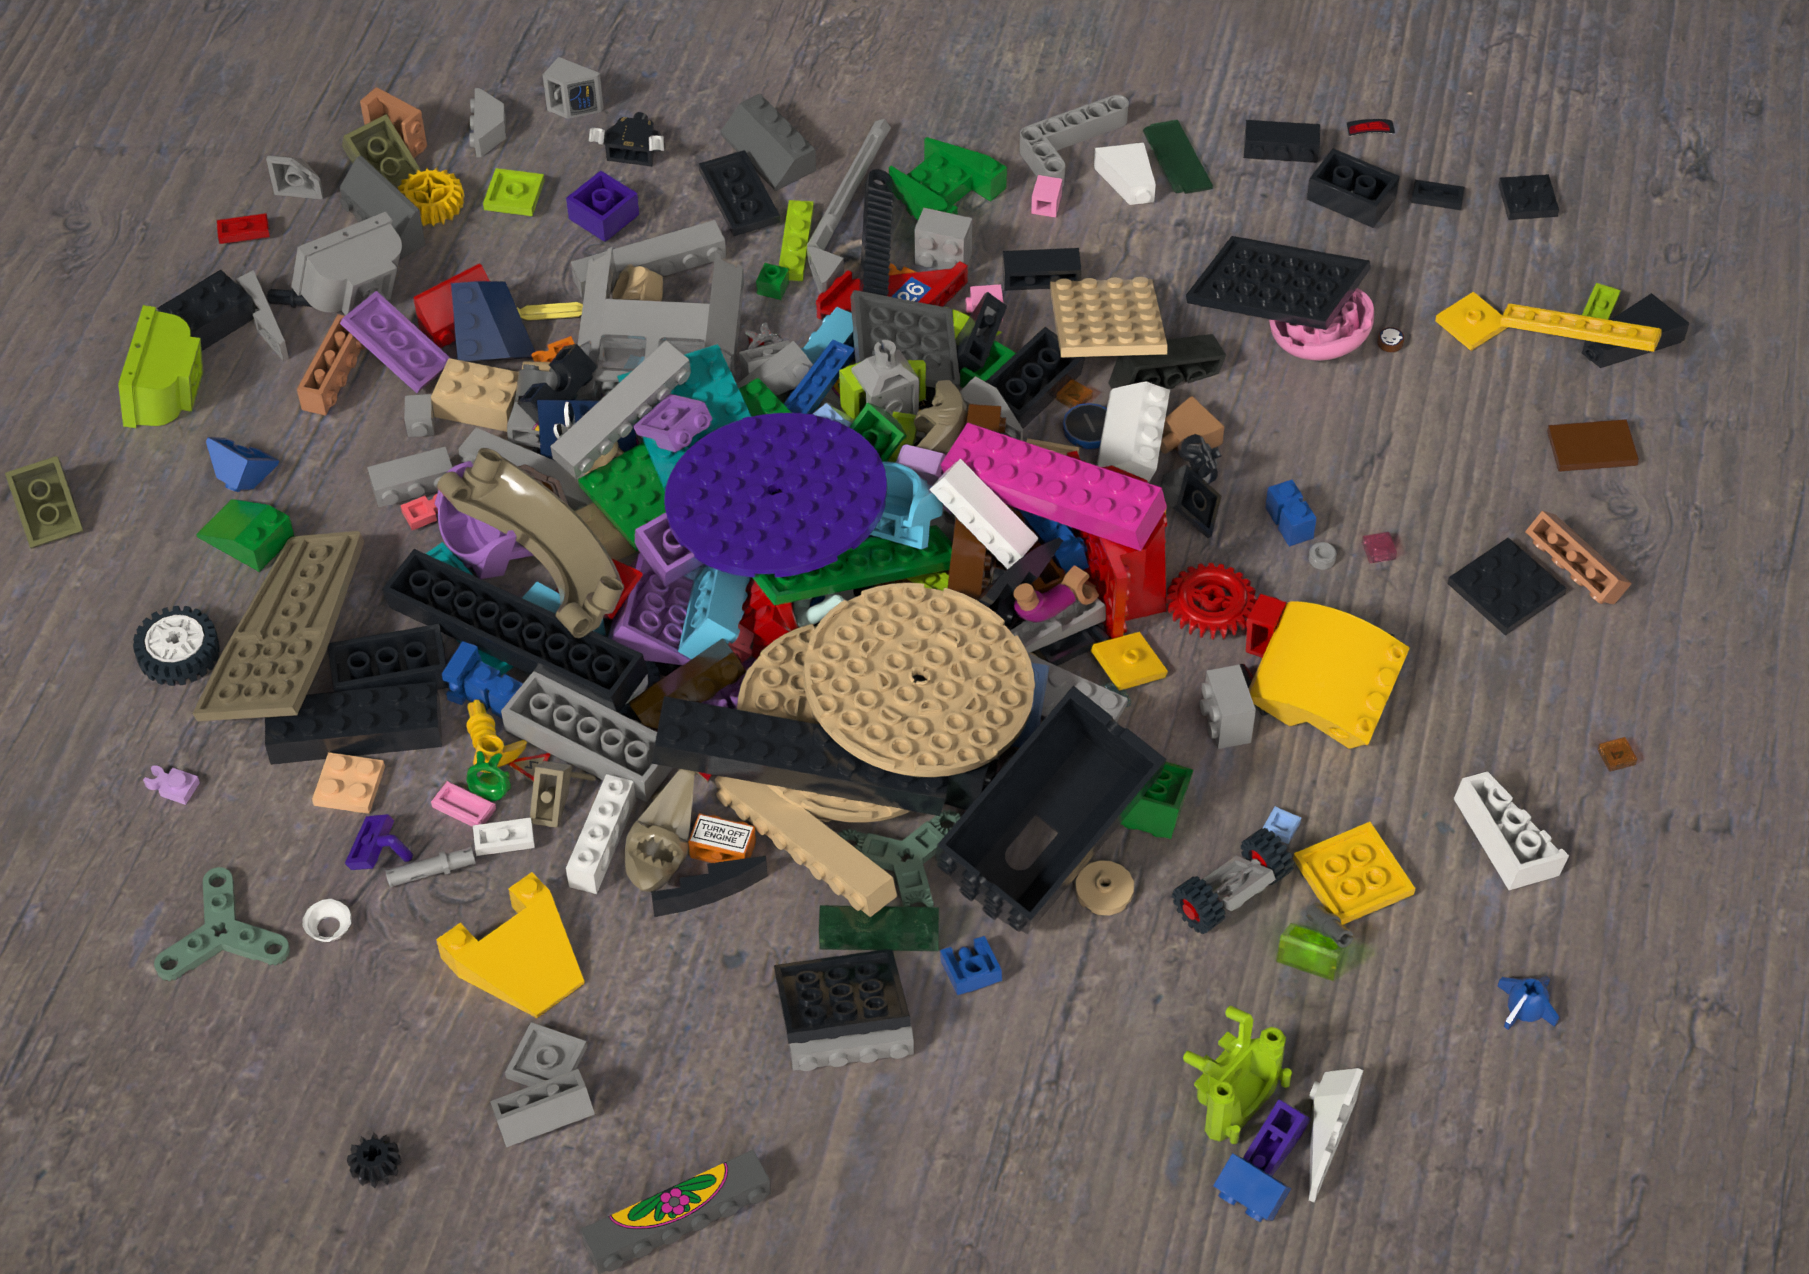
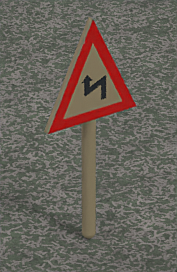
[506,753,596,783]

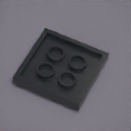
[1447,538,1566,635]

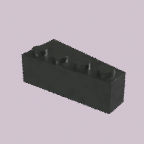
[1108,334,1226,390]

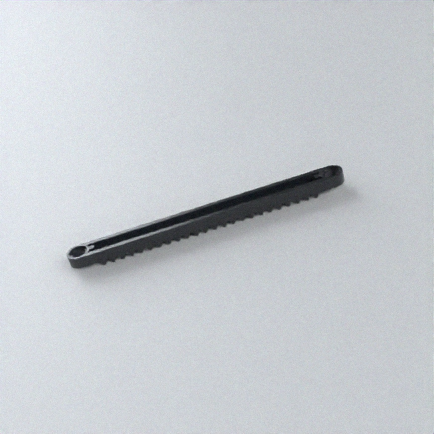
[855,169,893,364]

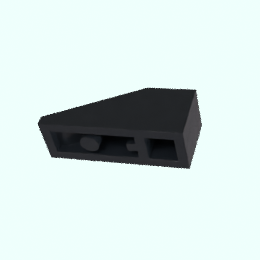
[955,292,1007,373]

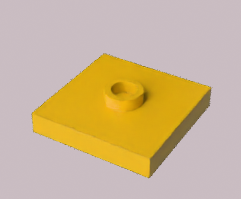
[1435,292,1508,351]
[1091,632,1168,691]

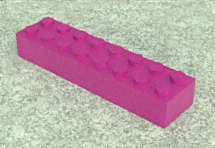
[941,423,1167,551]

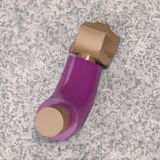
[1014,565,1099,623]

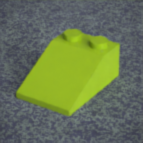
[839,360,926,419]

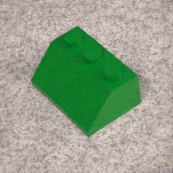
[849,403,906,462]

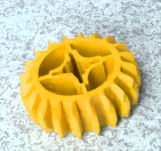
[398,167,465,227]

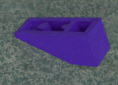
[1243,1099,1311,1176]

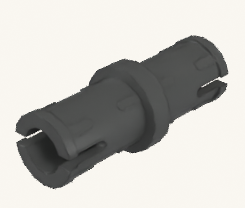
[1306,903,1353,948]

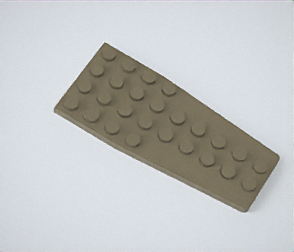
[192,531,365,721]

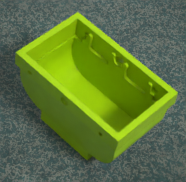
[118,305,203,428]

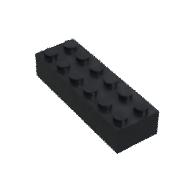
[265,682,442,765]

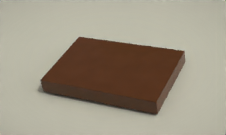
[1547,419,1639,472]

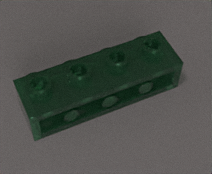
[819,905,939,952]

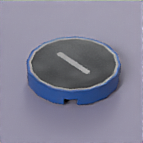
[1063,403,1107,449]

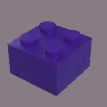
[566,170,640,242]

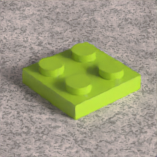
[483,168,545,216]

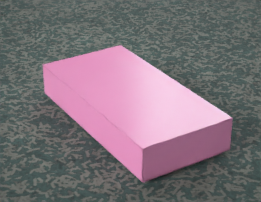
[431,781,496,827]

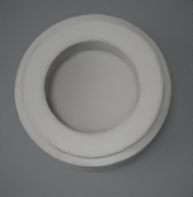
[1308,542,1337,570]

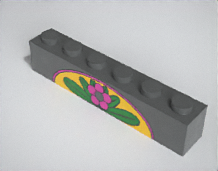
[581,1150,771,1274]

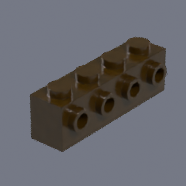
[628,638,746,732]

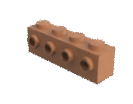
[297,314,365,415]
[1525,511,1632,604]

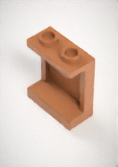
[360,87,427,158]

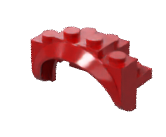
[739,578,799,659]

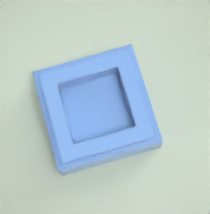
[1263,806,1301,845]

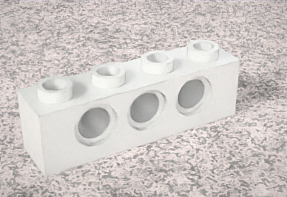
[566,774,636,894]

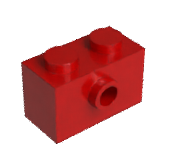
[1246,594,1287,658]

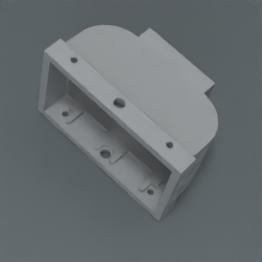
[291,212,402,316]

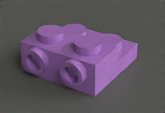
[633,394,712,452]

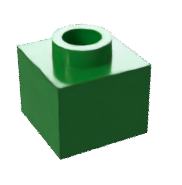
[756,263,789,300]

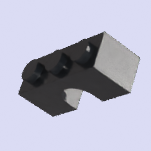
[517,344,598,425]

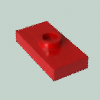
[217,213,270,244]

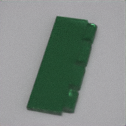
[1143,119,1213,194]

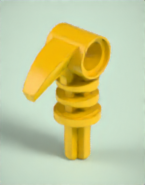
[466,699,527,773]

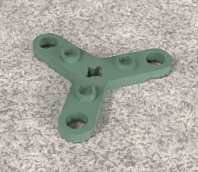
[838,809,960,922]
[154,867,290,981]

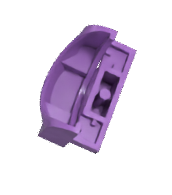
[435,461,534,579]

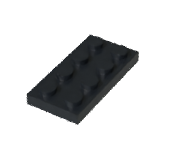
[698,150,780,236]

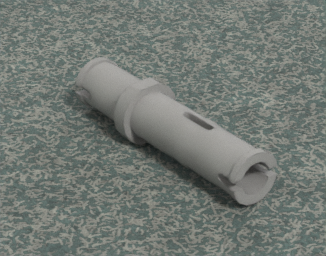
[385,846,476,888]

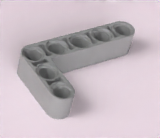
[1019,95,1129,187]

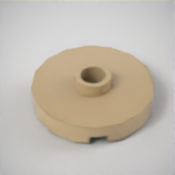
[1075,861,1134,916]

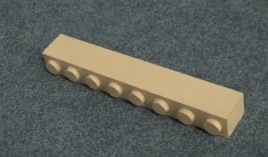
[715,776,897,917]

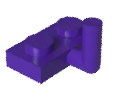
[345,814,413,870]

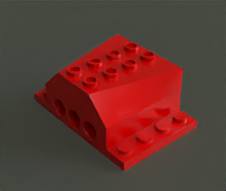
[1066,451,1167,639]

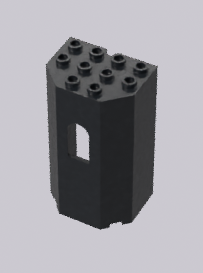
[936,686,1166,934]

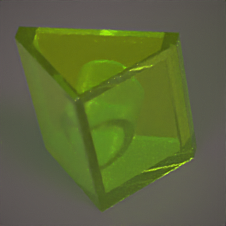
[1276,923,1346,981]

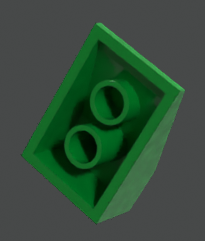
[196,499,294,572]
[1121,762,1194,839]

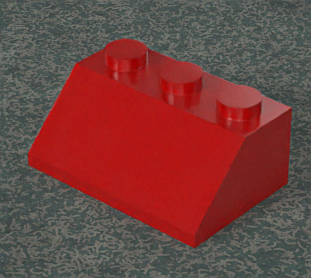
[413,263,490,348]

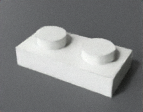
[473,818,535,856]

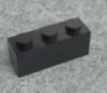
[1243,120,1320,163]
[1002,248,1082,291]

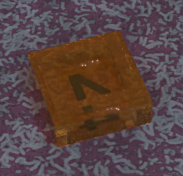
[1056,379,1093,409]
[1597,737,1637,772]

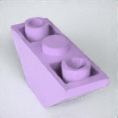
[896,445,953,515]

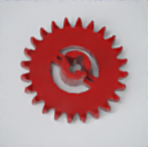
[1166,563,1257,640]

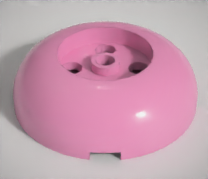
[1269,288,1374,361]

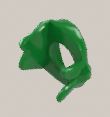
[466,751,511,801]

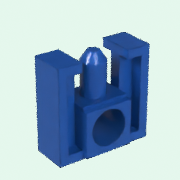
[442,641,482,705]
[940,936,1002,995]

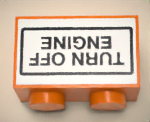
[688,814,756,863]

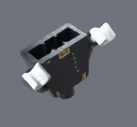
[589,112,665,167]

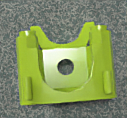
[1183,1005,1292,1144]

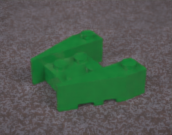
[889,137,1007,221]

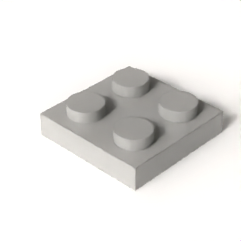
[505,1022,587,1087]

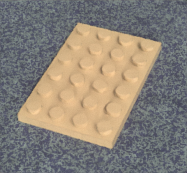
[1050,277,1167,357]

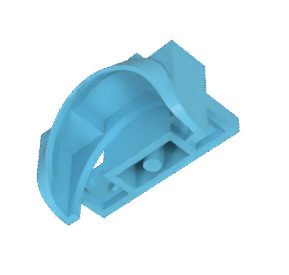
[870,462,943,549]

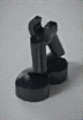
[1178,434,1222,484]

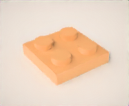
[312,752,385,814]

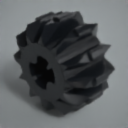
[347,1132,402,1188]

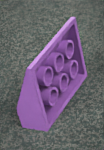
[608,553,693,665]

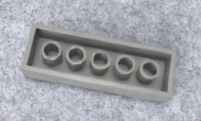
[501,671,673,802]

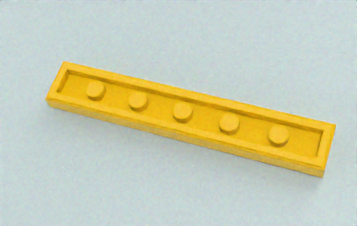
[1501,303,1662,352]

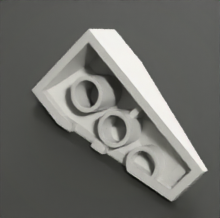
[1309,1068,1363,1203]

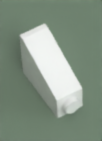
[1094,143,1156,205]

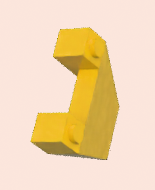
[436,872,585,1018]

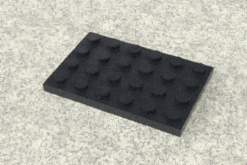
[1186,236,1371,330]

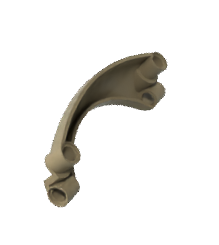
[437,448,624,638]

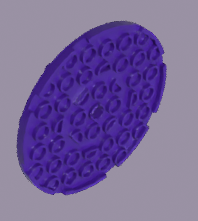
[664,413,888,578]

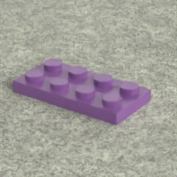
[340,291,450,393]

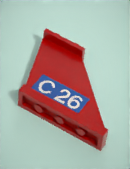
[816,261,968,320]

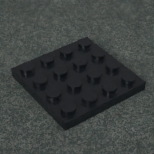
[774,948,911,1044]

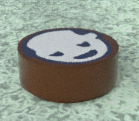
[1377,327,1404,352]

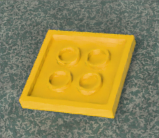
[1293,822,1415,925]

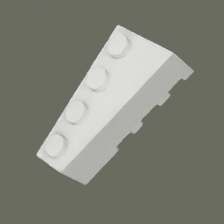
[1454,771,1569,890]

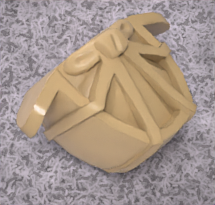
[612,264,663,301]

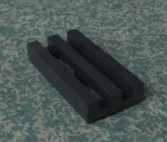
[1411,179,1465,210]

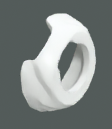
[303,899,352,942]

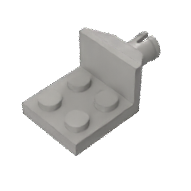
[852,340,919,416]

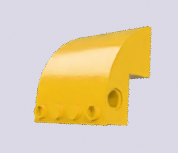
[1248,601,1410,749]

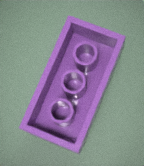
[635,513,704,587]

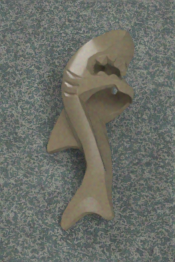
[914,380,968,455]
[625,769,695,892]

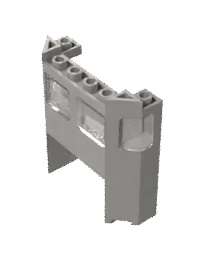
[575,247,744,401]

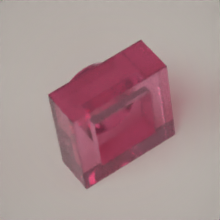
[1362,532,1397,564]

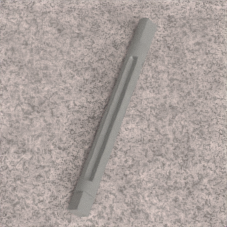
[807,119,891,250]

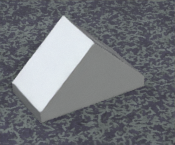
[807,246,844,294]

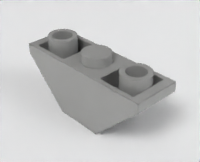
[470,88,506,157]

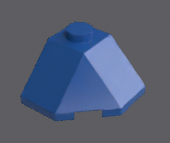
[206,437,279,492]

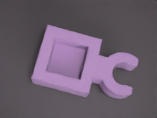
[143,766,200,805]

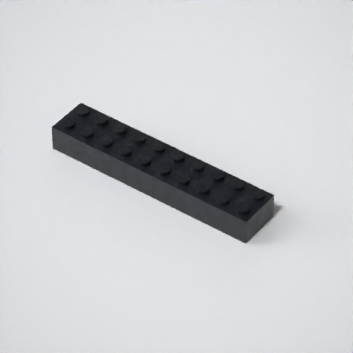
[382,549,648,713]
[652,696,949,816]

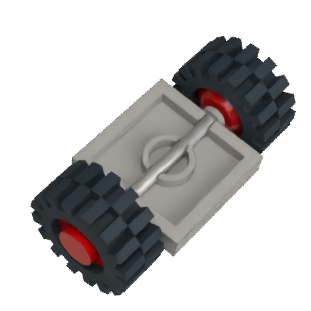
[1172,828,1294,934]

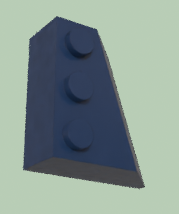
[451,281,536,362]

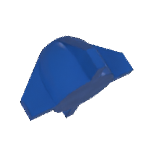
[1498,976,1559,1030]

